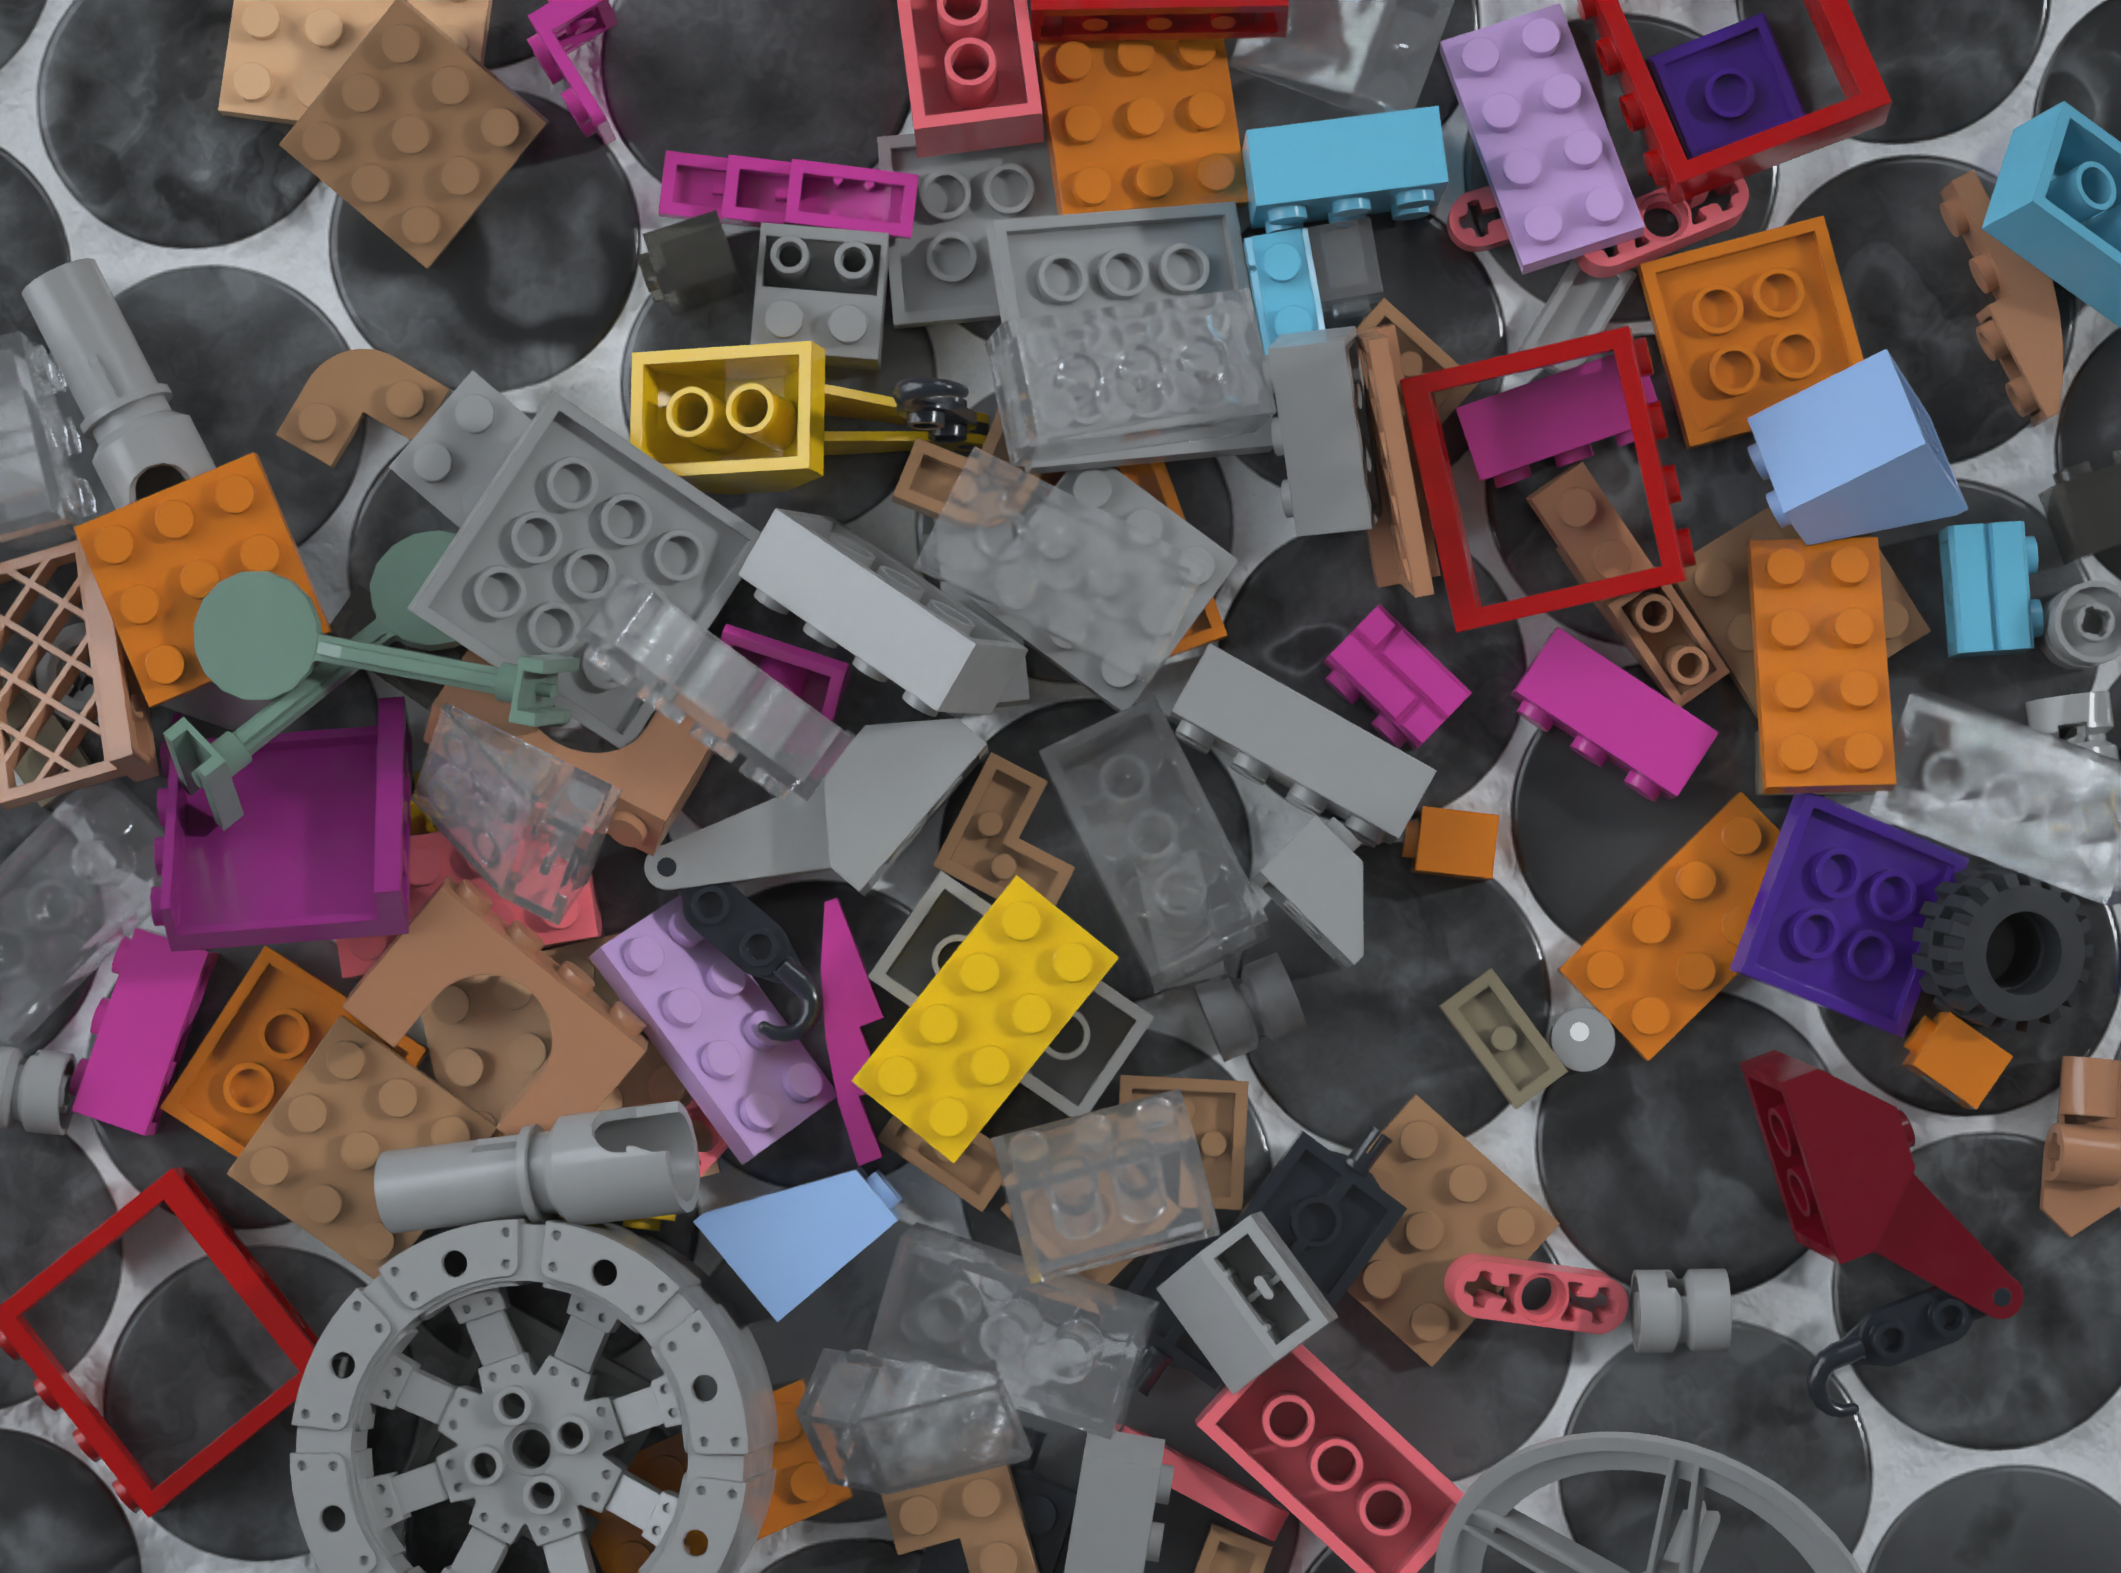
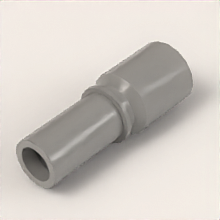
[22,258,216,509]
[374,1101,700,1234]

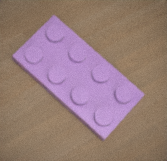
[1440,3,1645,275]
[589,895,837,1165]

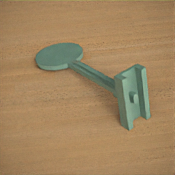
[163,530,461,831]
[194,571,580,727]

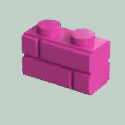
[1324,604,1472,751]

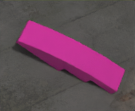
[658,150,919,240]
[821,897,886,1166]

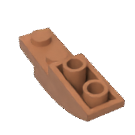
[1939,170,2063,427]
[1526,461,1730,707]

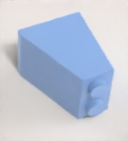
[1747,349,1969,546]
[693,1167,903,1322]

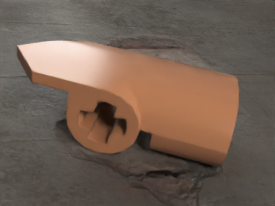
[2039,1056,2121,1237]

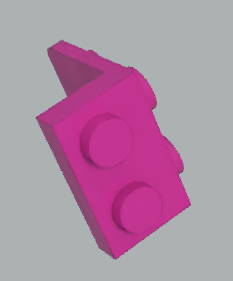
[526,0,618,146]

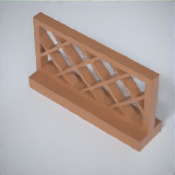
[1356,324,1441,598]
[0,538,159,810]

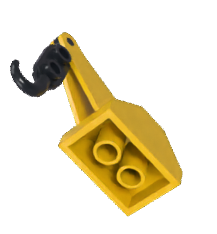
[630,341,990,495]

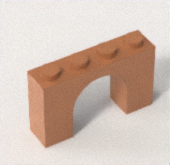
[423,649,730,856]
[343,875,649,1136]

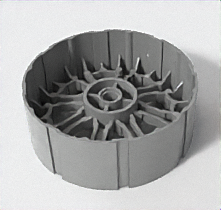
[290,1214,779,1573]

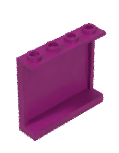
[150,696,413,952]

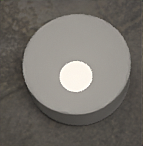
[1549,1008,1615,1072]

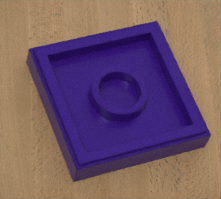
[1645,12,1807,160]

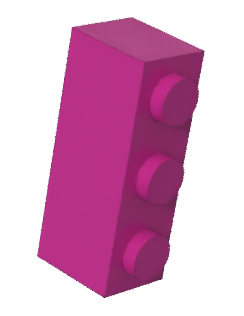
[1456,353,1658,488]
[1510,627,1719,802]
[69,927,220,1136]

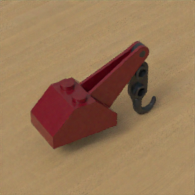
[1740,1050,2024,1418]

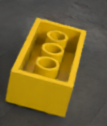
[851,875,1119,1163]

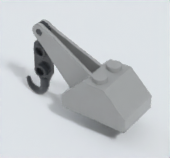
[644,718,989,1042]

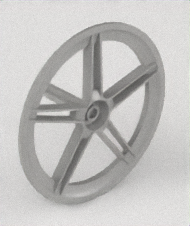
[1434,1432,1863,1573]

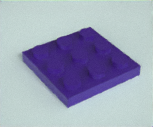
[1730,793,1969,1038]

